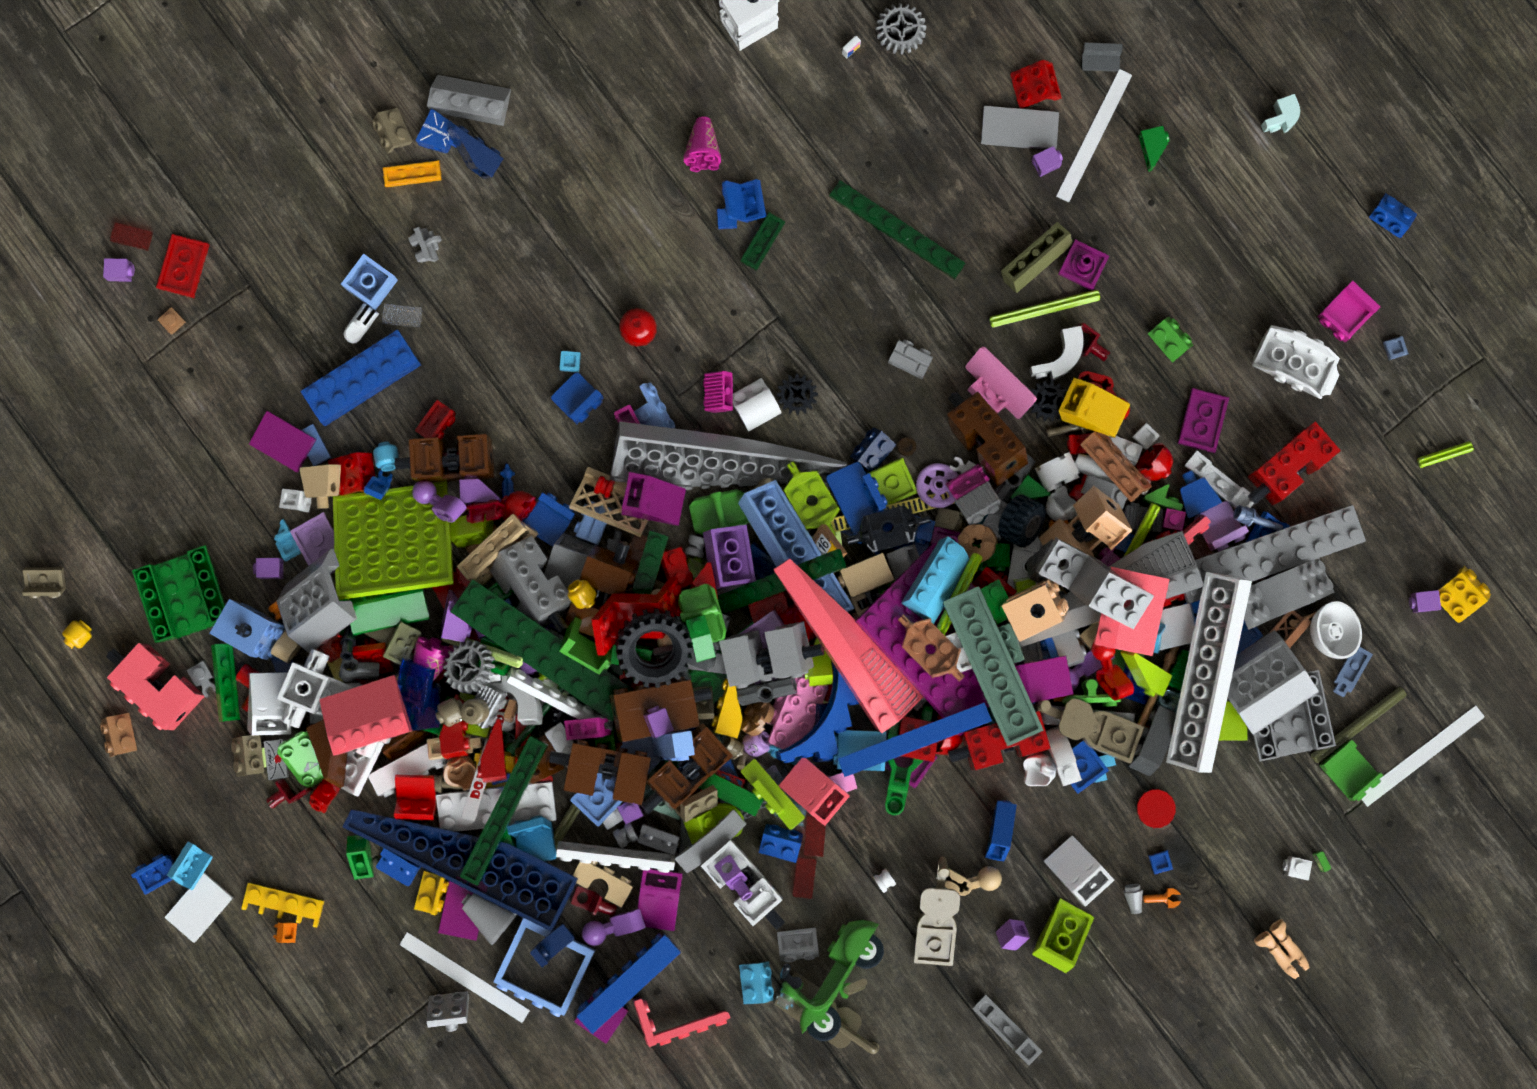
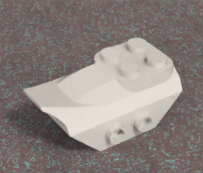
[1252,325,1340,399]

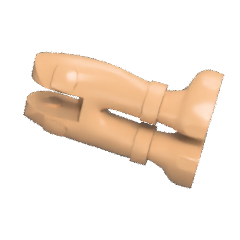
[1254,919,1310,979]

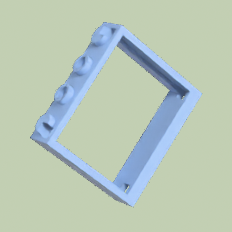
[493,918,596,1017]

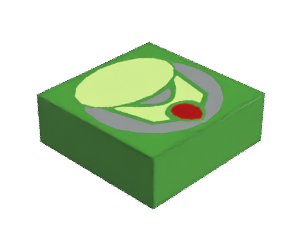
[1312,851,1331,872]

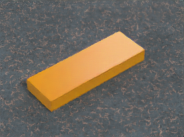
[383,160,442,187]

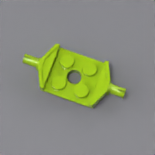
[784,461,840,536]

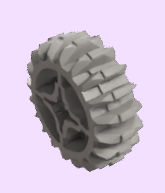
[876,3,927,55]
[443,640,496,694]

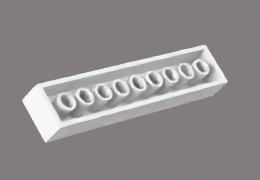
[1166,572,1252,772]

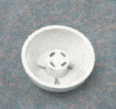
[1310,602,1362,659]

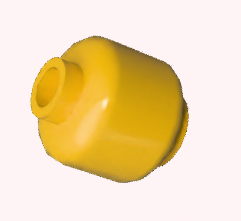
[567,580,597,609]
[62,620,92,649]

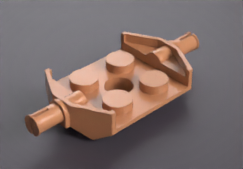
[898,614,965,682]

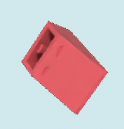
[778,758,850,826]

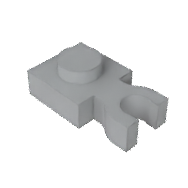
[187,661,216,697]

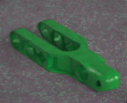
[885,704,933,815]

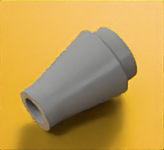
[1123,884,1143,914]

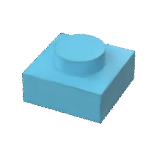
[560,351,581,372]

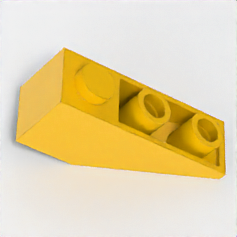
[711,678,743,738]

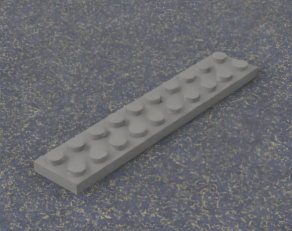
[1183,505,1366,604]

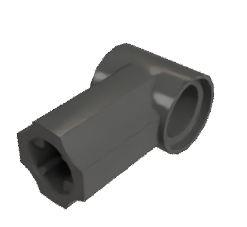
[339,658,379,682]

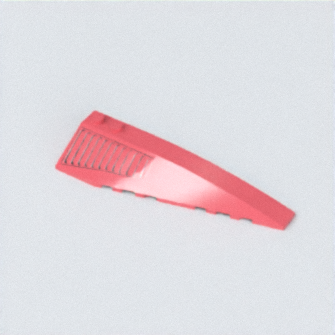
[773,558,923,733]

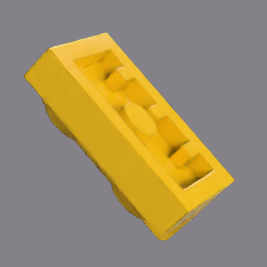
[414,871,449,915]

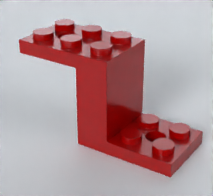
[591,577,681,656]

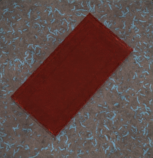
[110,223,153,251]
[804,816,826,857]
[793,857,817,899]

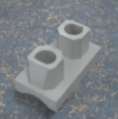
[408,227,442,263]

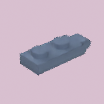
[1333,647,1373,697]

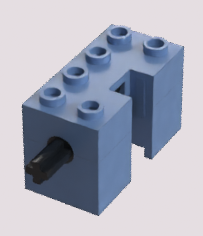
[209,599,286,660]

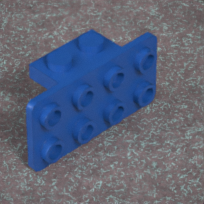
[826,462,892,544]

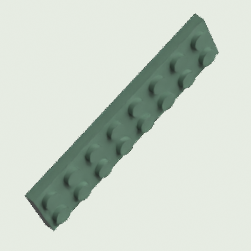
[943,586,1044,747]

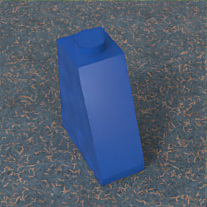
[985,800,1017,862]

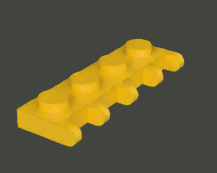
[242,883,324,928]

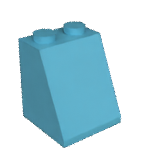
[833,730,886,771]

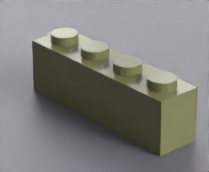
[1001,222,1073,293]

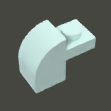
[1261,94,1300,133]

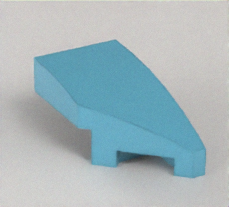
[274,519,301,562]

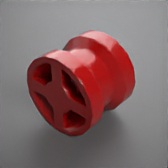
[594,475,615,499]

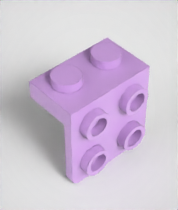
[1194,501,1249,552]

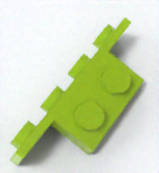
[741,759,805,830]

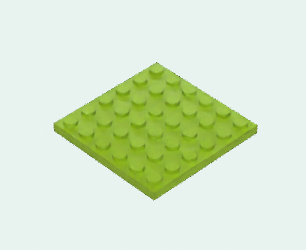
[333,481,454,600]

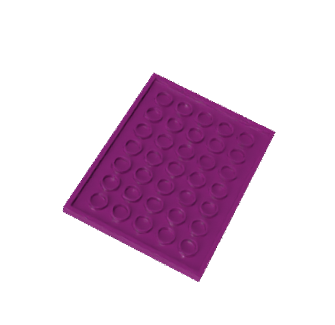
[855,542,1023,736]

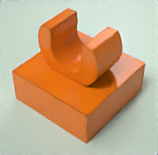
[273,922,297,943]

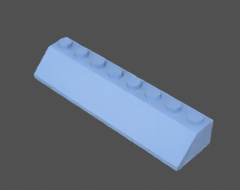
[738,480,854,613]

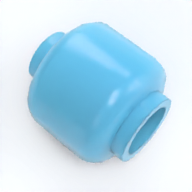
[373,442,399,472]

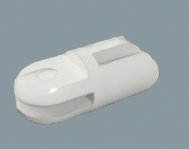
[344,303,379,343]

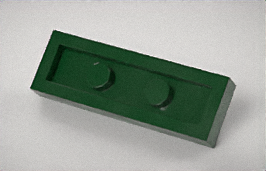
[740,212,785,271]

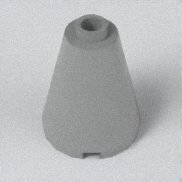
[461,893,517,945]

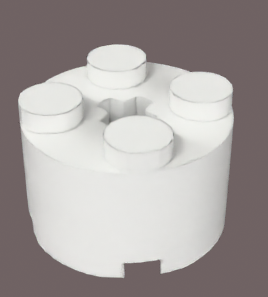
[1035,452,1080,492]

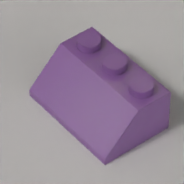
[703,525,756,589]
[441,590,472,642]

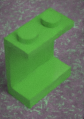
[559,617,613,675]
[1319,740,1383,801]

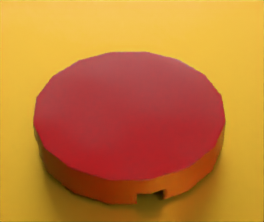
[1136,790,1176,828]

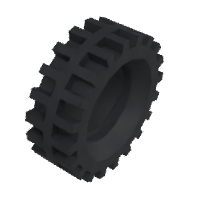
[616,608,693,688]

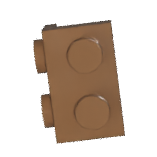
[100,713,137,757]

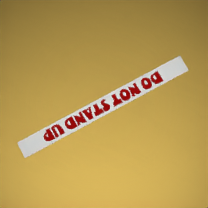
[461,696,513,821]

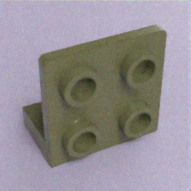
[382,621,422,667]

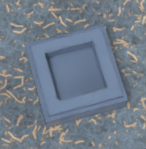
[1383,336,1409,360]

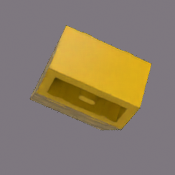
[1059,378,1130,438]

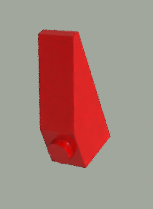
[477,719,507,783]

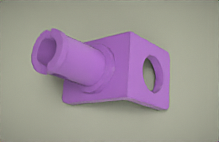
[714,855,753,901]

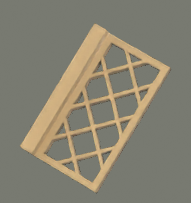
[569,467,648,537]
[457,514,539,585]

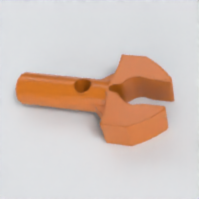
[1143,888,1181,908]

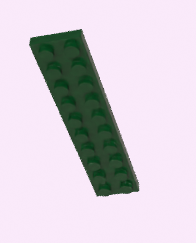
[450,579,634,721]

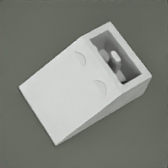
[247,672,291,735]
[1044,835,1114,907]

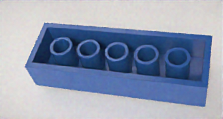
[301,330,421,426]
[576,933,681,1034]

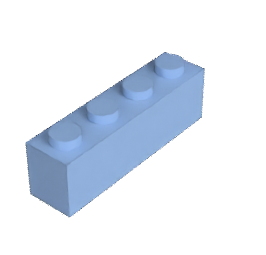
[651,731,695,761]

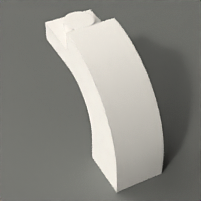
[1029,326,1083,380]
[490,676,543,725]
[1045,726,1082,787]

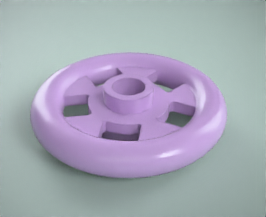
[916,463,959,508]

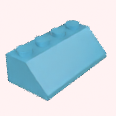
[901,537,970,624]

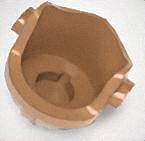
[443,756,477,790]

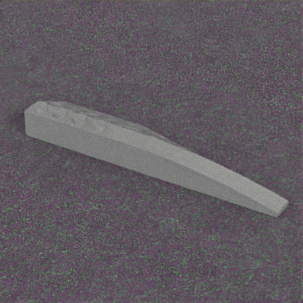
[610,422,847,490]

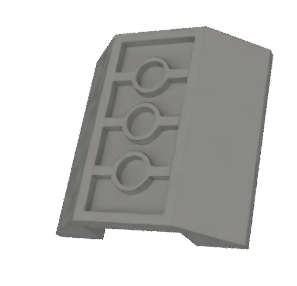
[276,549,357,653]
[1227,630,1319,735]
[1253,670,1336,761]

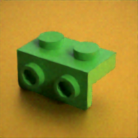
[1148,317,1193,363]

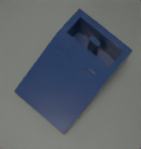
[447,125,504,179]

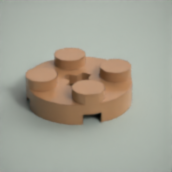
[958,524,997,562]
[740,702,775,736]

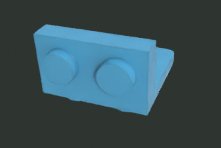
[507,816,556,862]

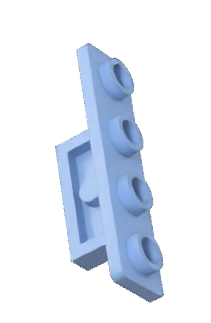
[634,382,676,429]

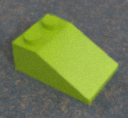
[1032,898,1094,973]

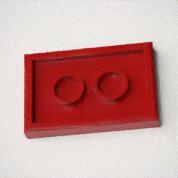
[156,234,210,298]

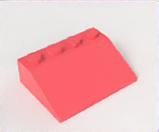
[1094,566,1169,656]
[319,675,412,756]

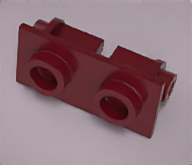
[466,499,506,524]

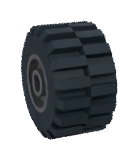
[998,494,1046,548]

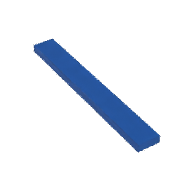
[838,703,992,777]

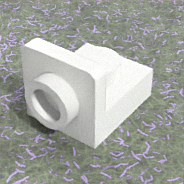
[279,489,312,512]
[1283,856,1312,880]

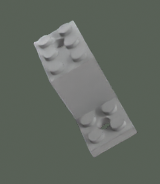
[1035,537,1154,630]
[1244,558,1334,630]

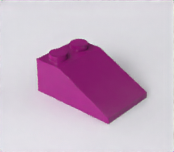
[1014,656,1074,703]

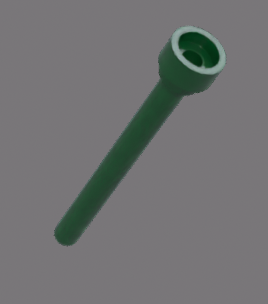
[504,685,564,757]

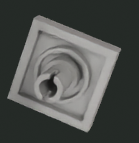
[426,991,469,1032]

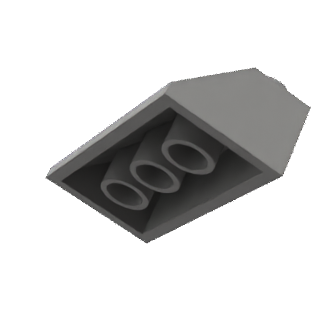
[427,75,511,126]

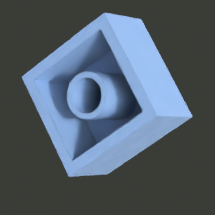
[341,254,398,310]

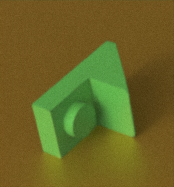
[1142,484,1183,511]

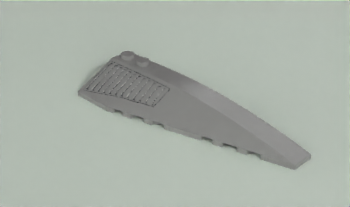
[1017,531,1204,647]

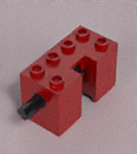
[1248,421,1341,506]
[948,711,1051,770]

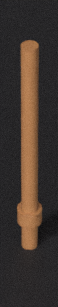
[1137,646,1180,727]

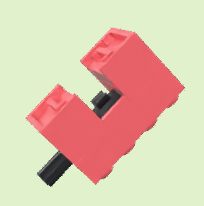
[106,643,204,730]

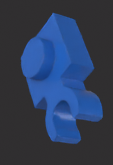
[364,470,393,500]

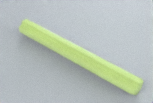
[442,638,523,668]

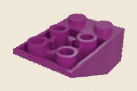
[622,472,686,526]
[638,868,683,931]

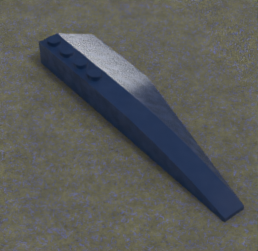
[343,809,578,932]

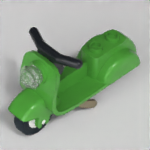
[776,920,884,1041]

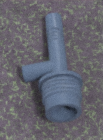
[1233,505,1283,531]

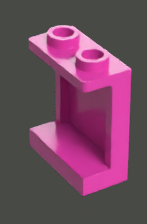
[1317,281,1380,342]

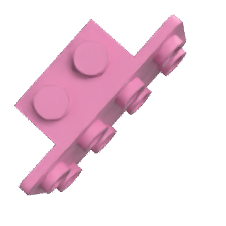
[965,346,1037,419]
[766,674,828,749]

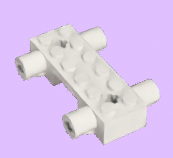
[277,649,401,758]

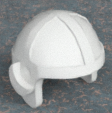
[1046,486,1077,521]
[1023,753,1056,786]

